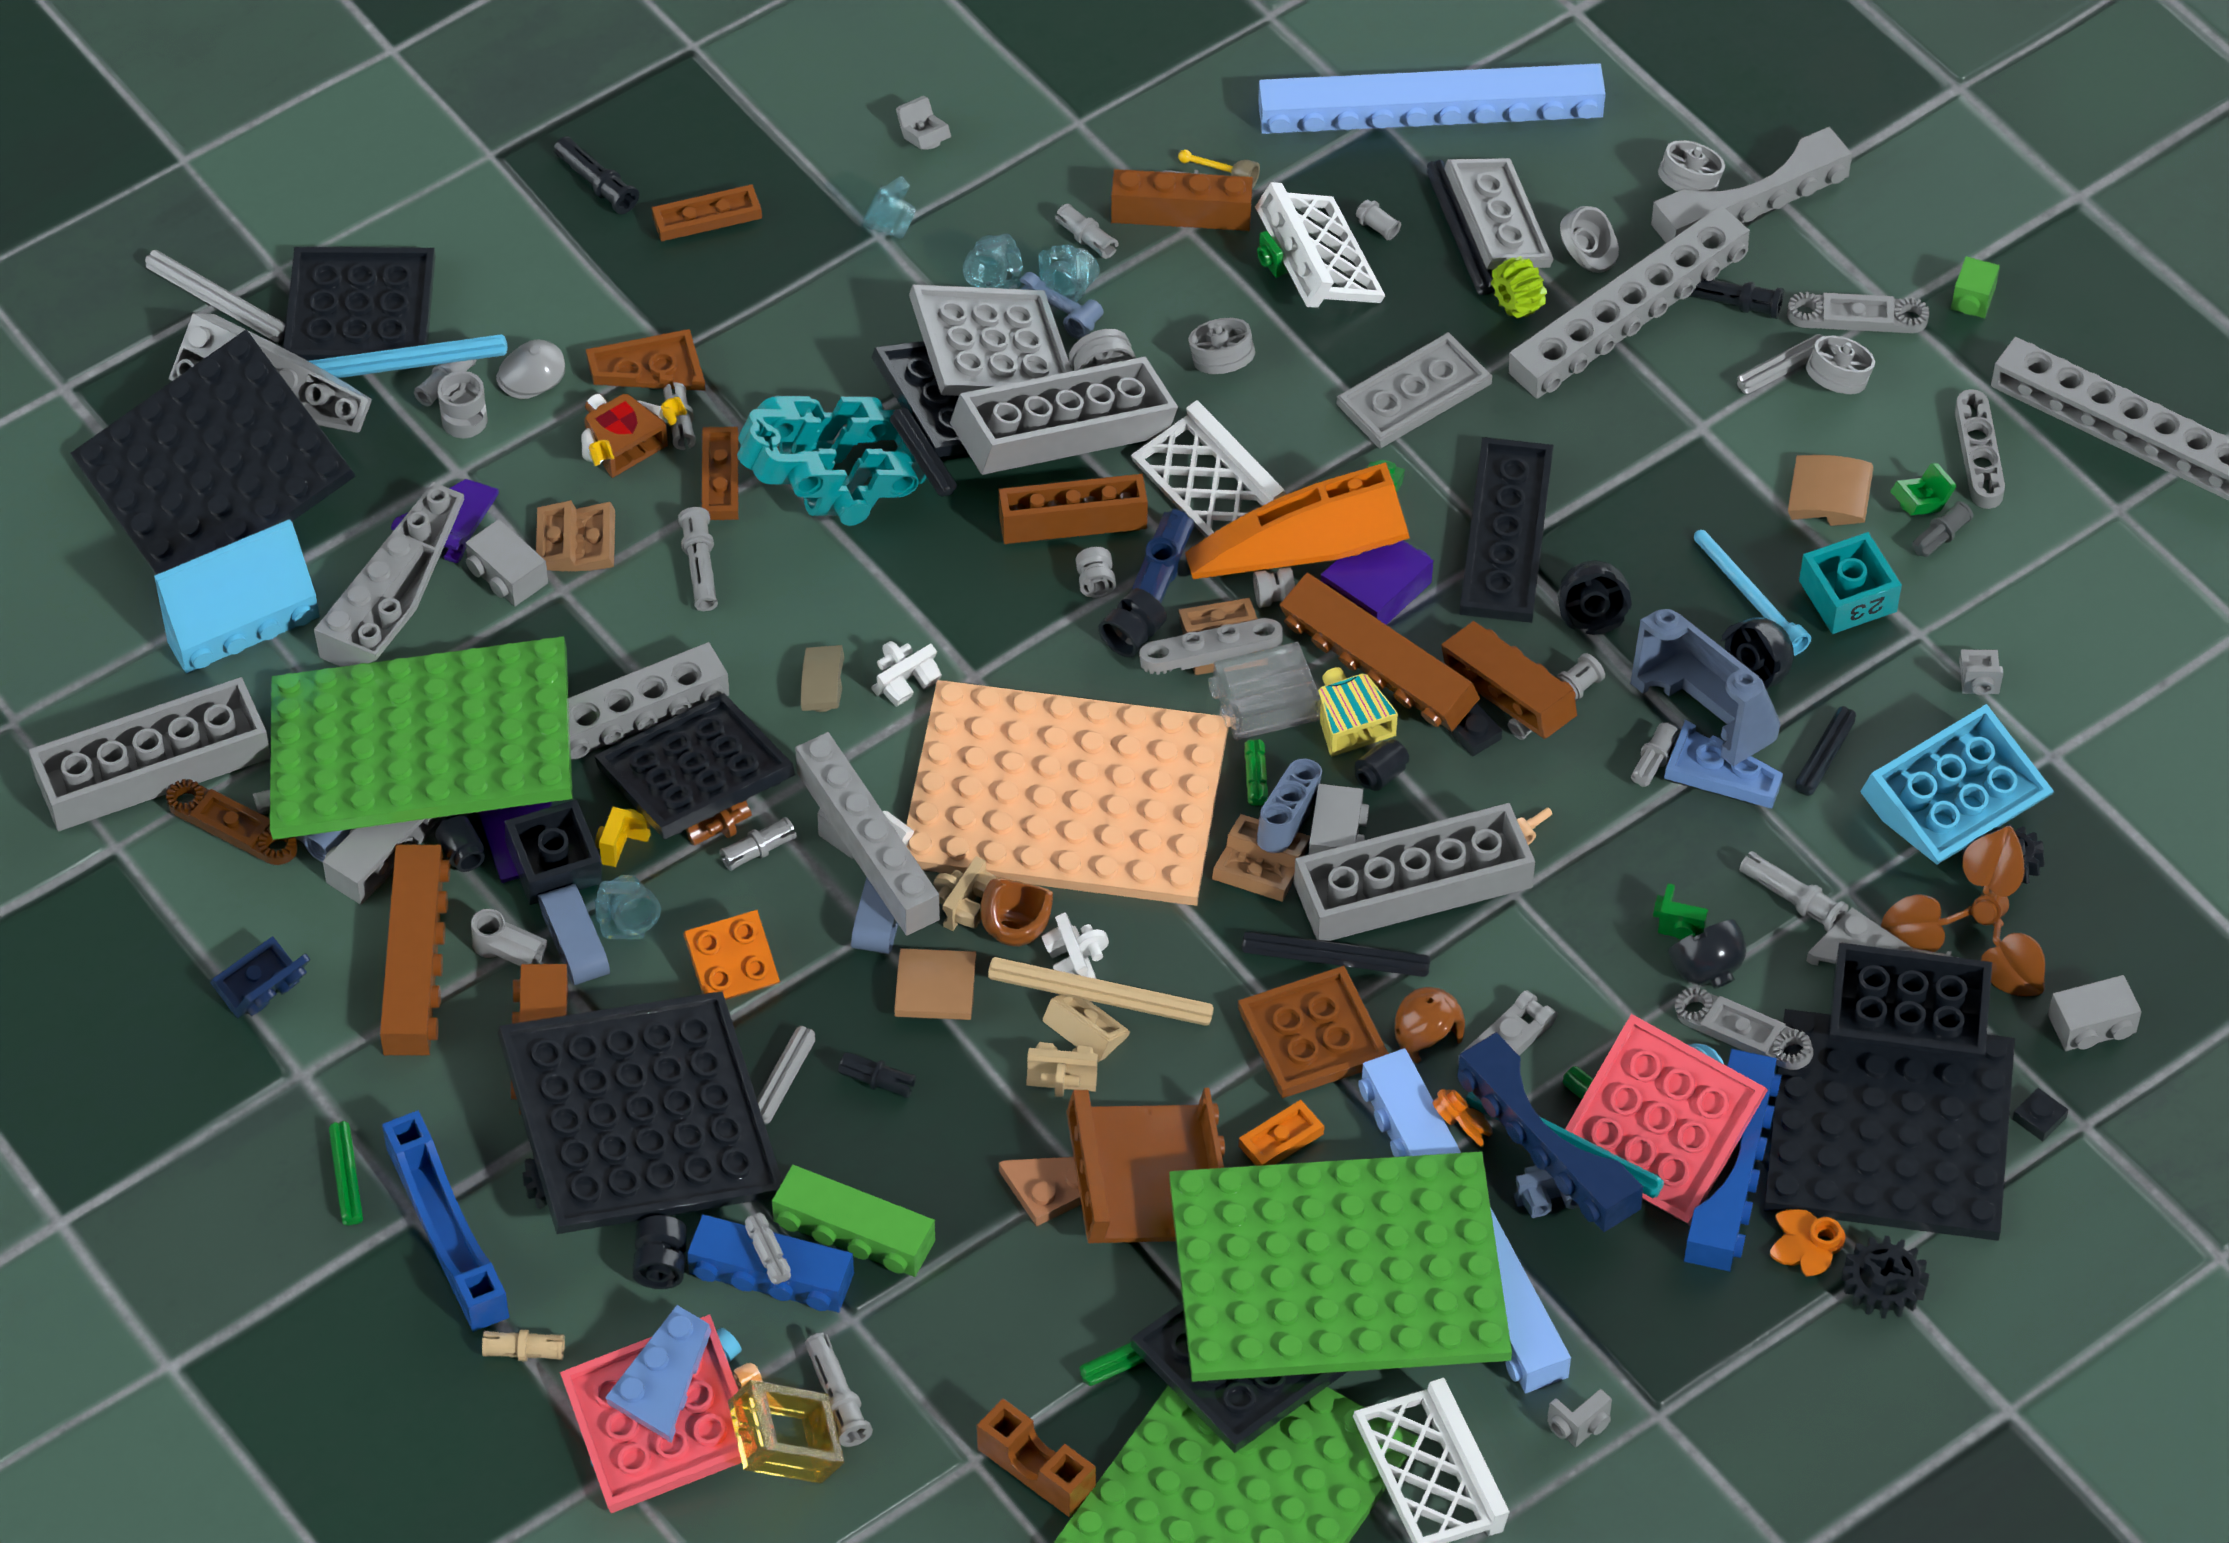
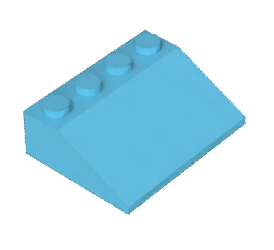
[154,519,320,674]
[1860,704,2054,865]

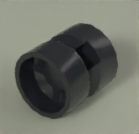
[1098,588,1167,657]
[633,1215,687,1289]

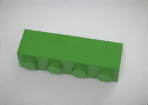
[772,1165,935,1277]

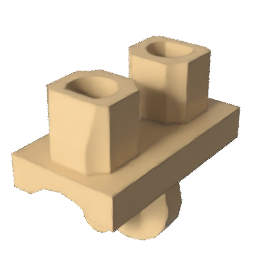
[933,856,998,931]
[1026,1042,1098,1097]

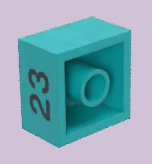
[1799,532,1902,634]

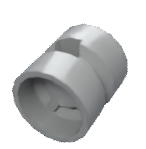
[437,371,488,438]

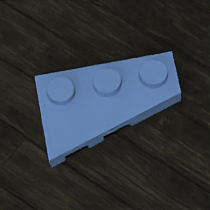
[1664,720,1783,809]
[605,1305,711,1443]

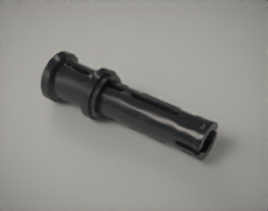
[554,136,639,215]
[1690,279,1784,319]

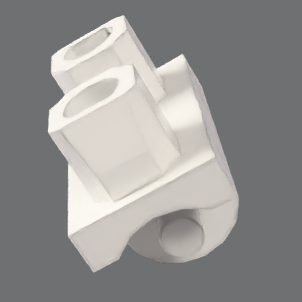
[871,641,942,707]
[1041,913,1109,979]

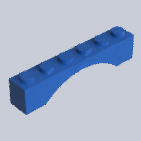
[1684,1049,1782,1271]
[382,1110,510,1332]

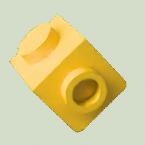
[595,807,651,867]

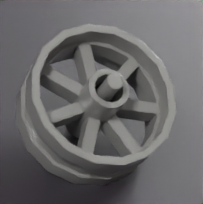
[1658,140,1725,191]
[1188,318,1256,374]
[1069,329,1136,371]
[1806,335,1875,394]

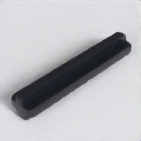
[890,407,957,497]
[1795,706,1856,796]

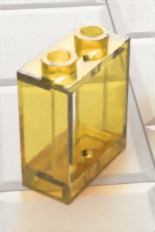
[728,1380,844,1484]

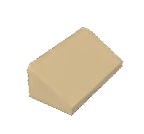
[1043,995,1130,1062]

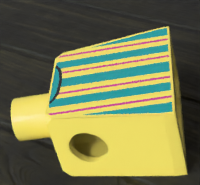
[1317,667,1398,757]

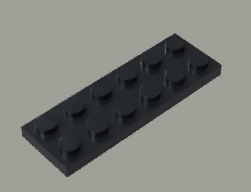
[1460,437,1554,623]

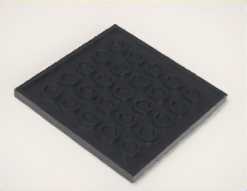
[70,329,356,575]
[498,991,783,1234]
[1764,1009,2015,1241]

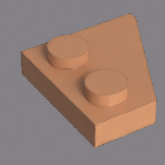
[999,1157,1081,1227]

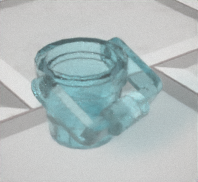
[862,176,916,239]
[963,234,1023,289]
[1038,245,1100,302]
[595,874,661,940]

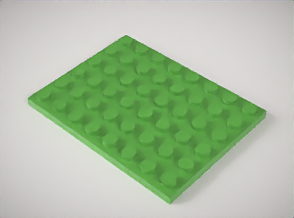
[270,637,573,840]
[1169,1152,1512,1382]
[1054,1385,1418,1543]

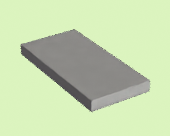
[1444,158,1554,269]
[1336,332,1492,449]

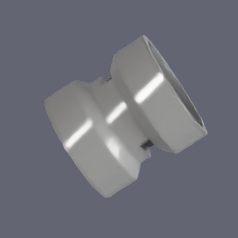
[1076,547,1116,598]
[1253,567,1295,608]

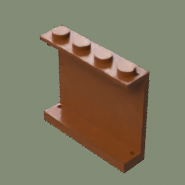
[1066,1088,1225,1243]

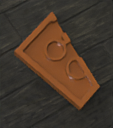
[586,329,706,391]

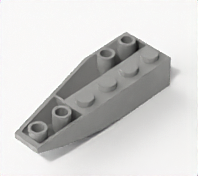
[168,314,372,432]
[314,482,464,667]

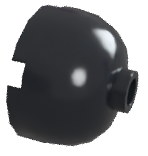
[1558,560,1632,635]
[1721,617,1794,689]
[1668,919,1746,989]

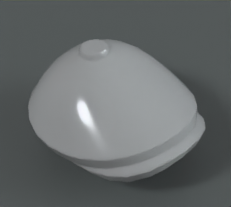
[1560,206,1619,273]
[496,339,565,399]

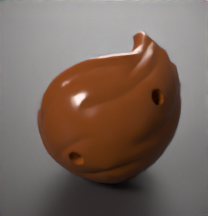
[980,878,1053,947]
[1395,987,1465,1064]

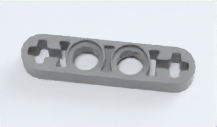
[1955,389,2005,509]

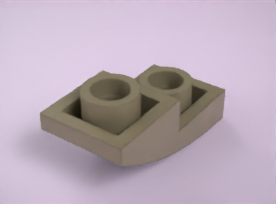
[801,645,844,712]

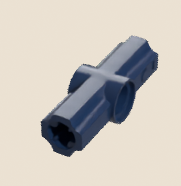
[1132,509,1194,603]

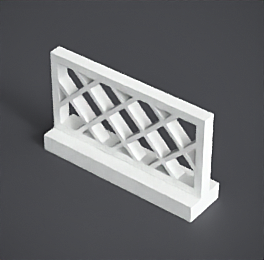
[1255,182,1385,308]
[1131,400,1286,538]
[1353,1378,1509,1543]

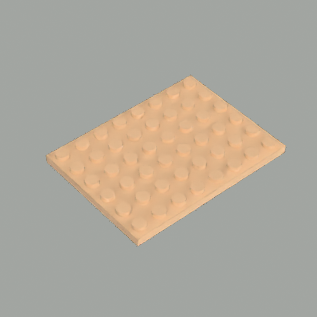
[906,680,1229,906]

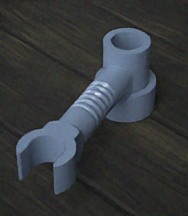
[1019,272,1104,340]

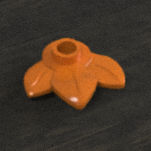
[1432,1088,1492,1146]
[1770,1209,1845,1276]

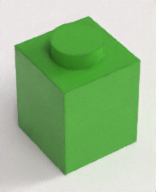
[1951,256,2000,318]

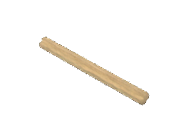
[988,957,1214,1026]

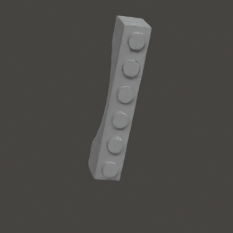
[1651,126,1852,243]

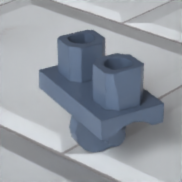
[1514,1165,1579,1218]

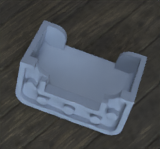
[1630,609,1780,766]

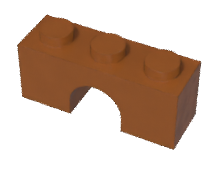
[977,1398,1096,1518]

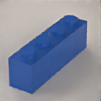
[687,1215,854,1313]

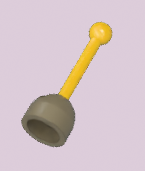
[1178,150,1260,187]

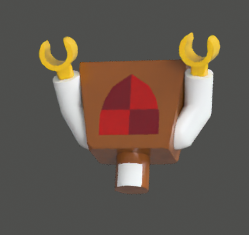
[581,394,687,478]

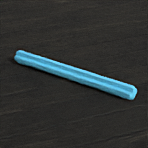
[309,335,507,378]

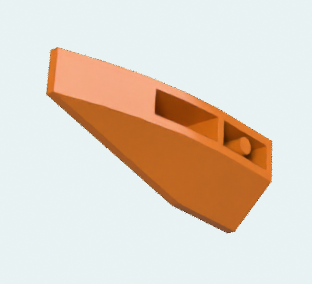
[1185,462,1410,579]

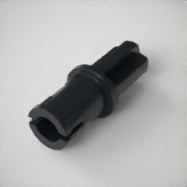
[838,1052,916,1099]

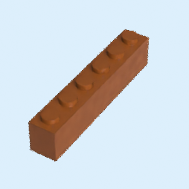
[1279,572,1480,732]
[380,845,450,1055]

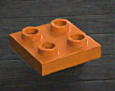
[683,910,780,1000]

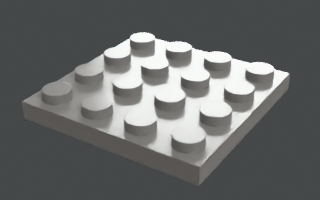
[909,285,1072,396]

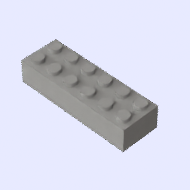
[950,356,1178,475]
[28,677,271,831]
[1294,803,1535,941]

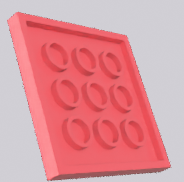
[1565,1014,1768,1225]
[560,1314,763,1514]

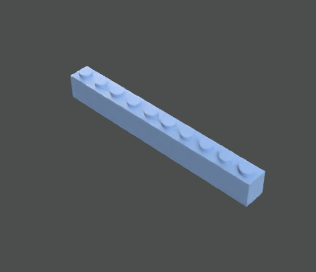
[1258,64,1605,134]
[1358,1048,1571,1394]

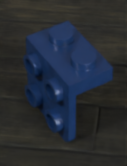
[210,936,311,1019]

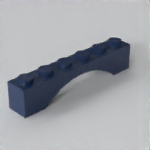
[1457,1032,1643,1232]

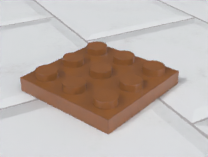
[1238,966,1389,1099]

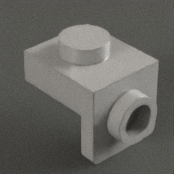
[896,96,951,150]
[1959,650,2003,695]
[1547,1389,1612,1447]

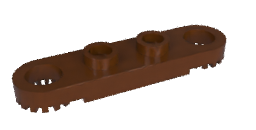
[166,779,297,865]

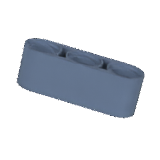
[1256,759,1322,853]
[851,877,899,954]
[538,883,610,986]

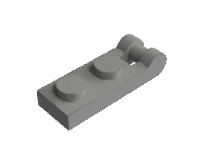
[1457,990,1558,1065]

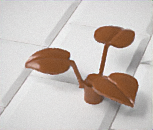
[1881,826,2046,996]

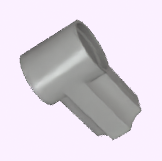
[471,909,547,966]

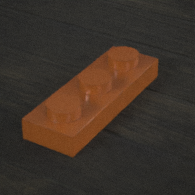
[652,184,762,242]
[702,426,739,520]

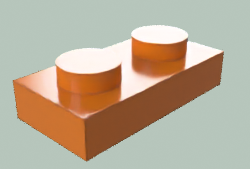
[1239,1100,1324,1166]

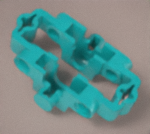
[737,396,926,526]

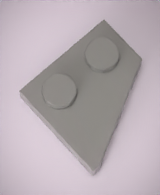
[1806,907,1913,966]

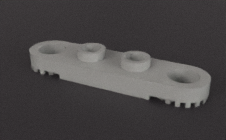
[1787,292,1929,333]
[1140,618,1283,675]
[1675,987,1813,1070]

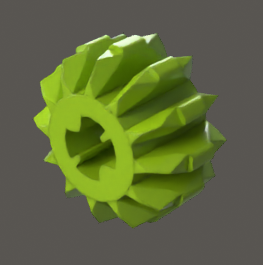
[1491,256,1547,319]

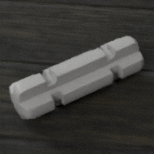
[745,1213,791,1284]

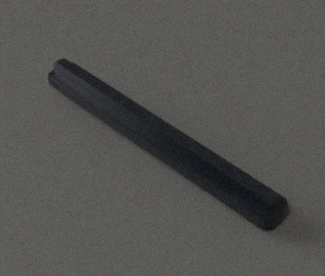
[1427,159,1495,296]
[1242,931,1430,977]

